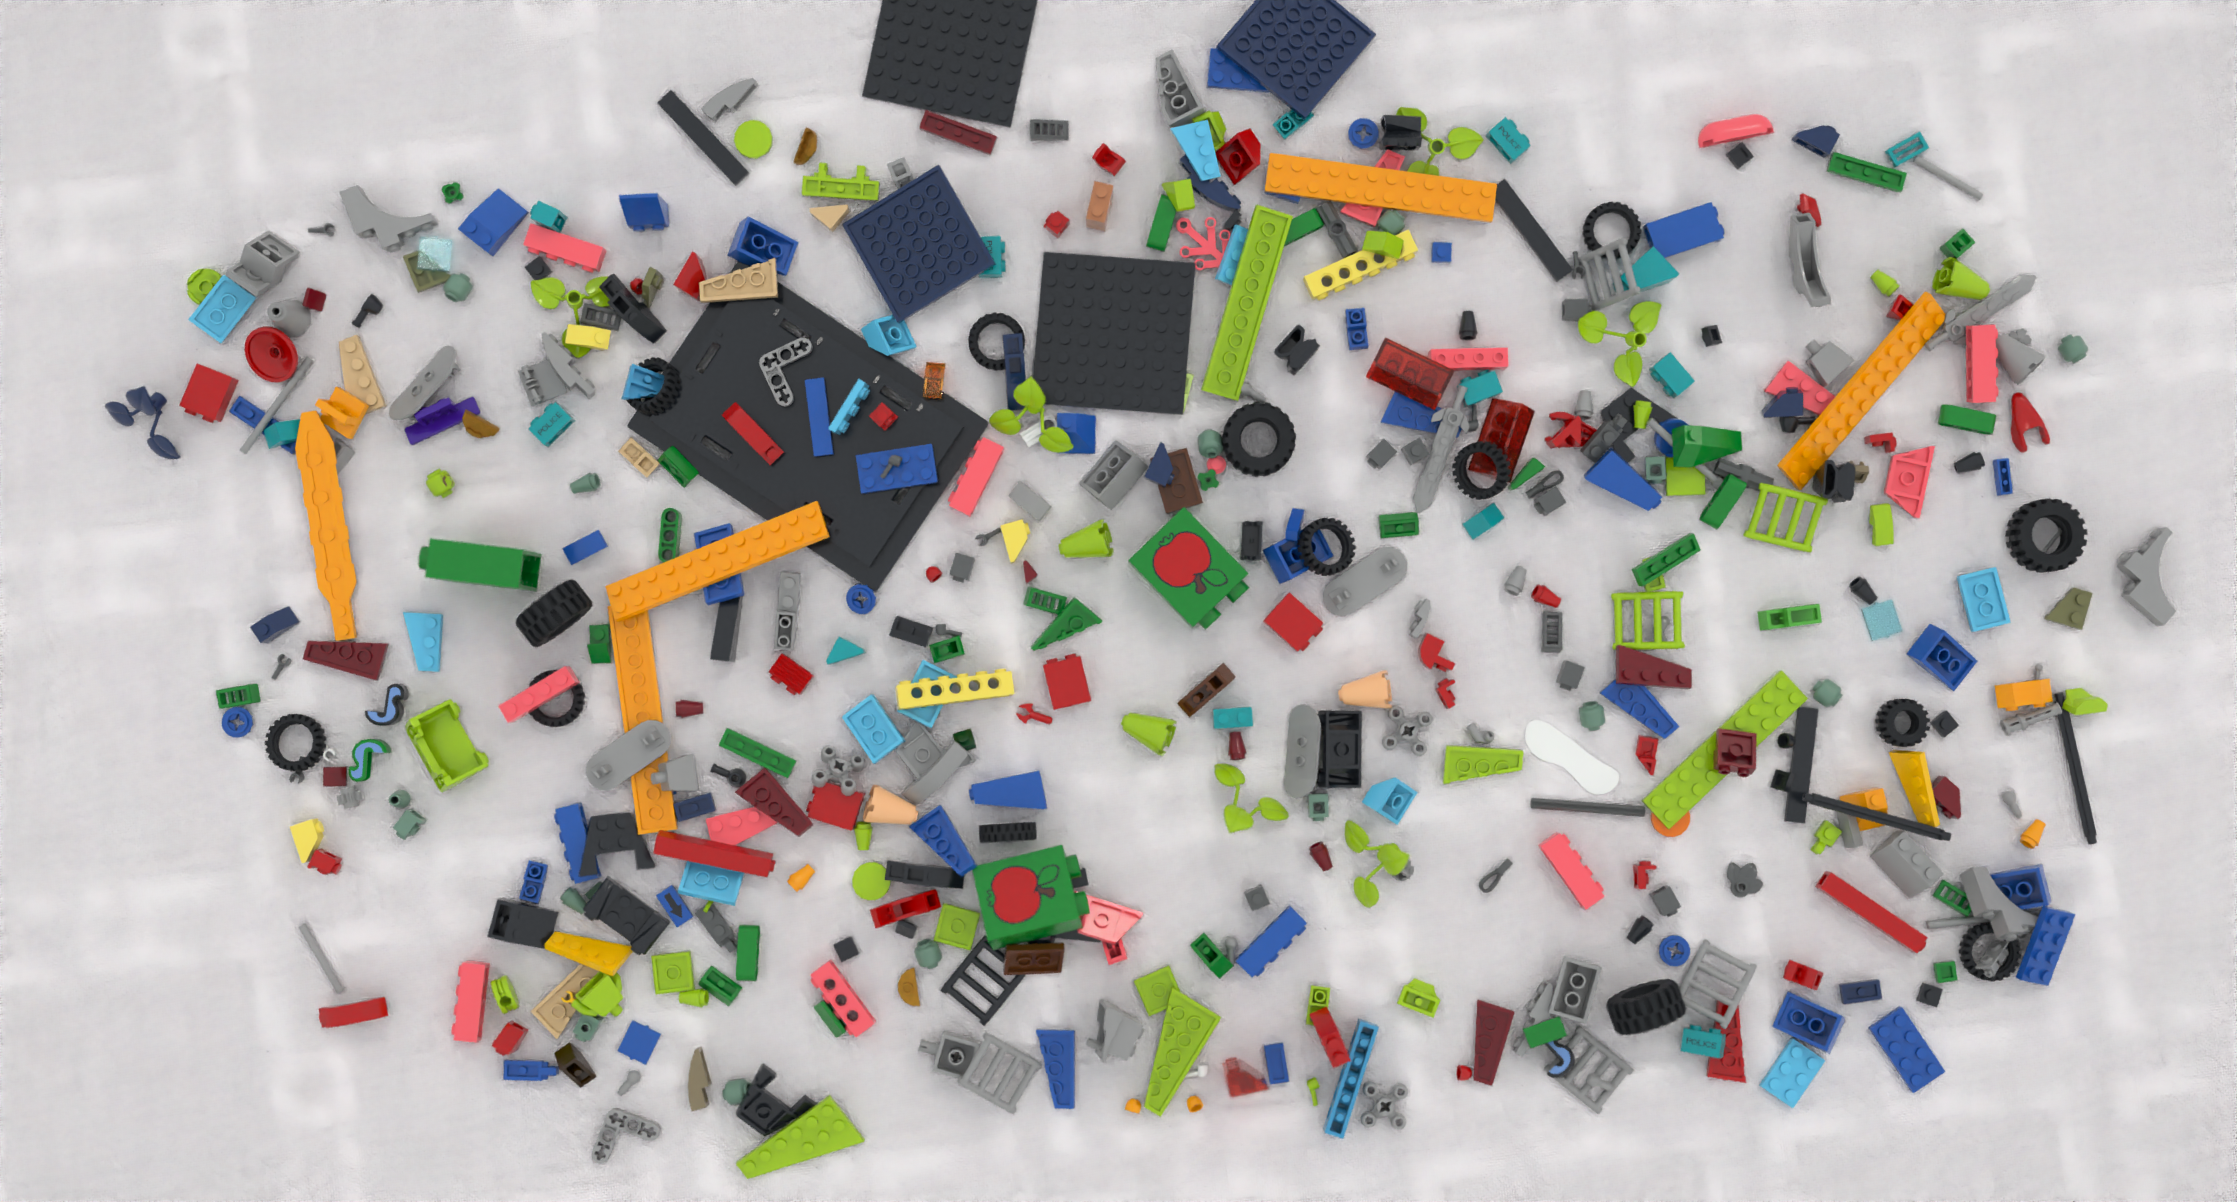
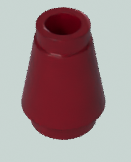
[676,699,703,718]
[1228,732,1247,760]
[1309,841,1333,871]

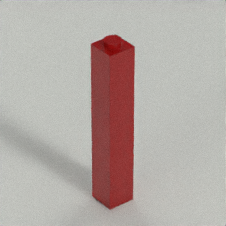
[653,830,776,878]
[1815,871,1928,953]

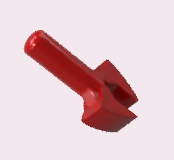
[1016,703,1053,725]

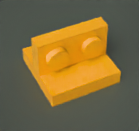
[315,387,369,439]

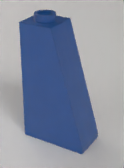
[1584,448,1662,511]
[969,770,1047,809]

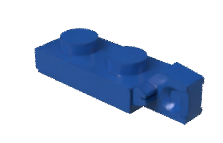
[503,1059,559,1081]

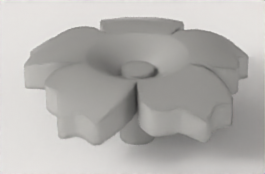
[2009,328,2032,345]

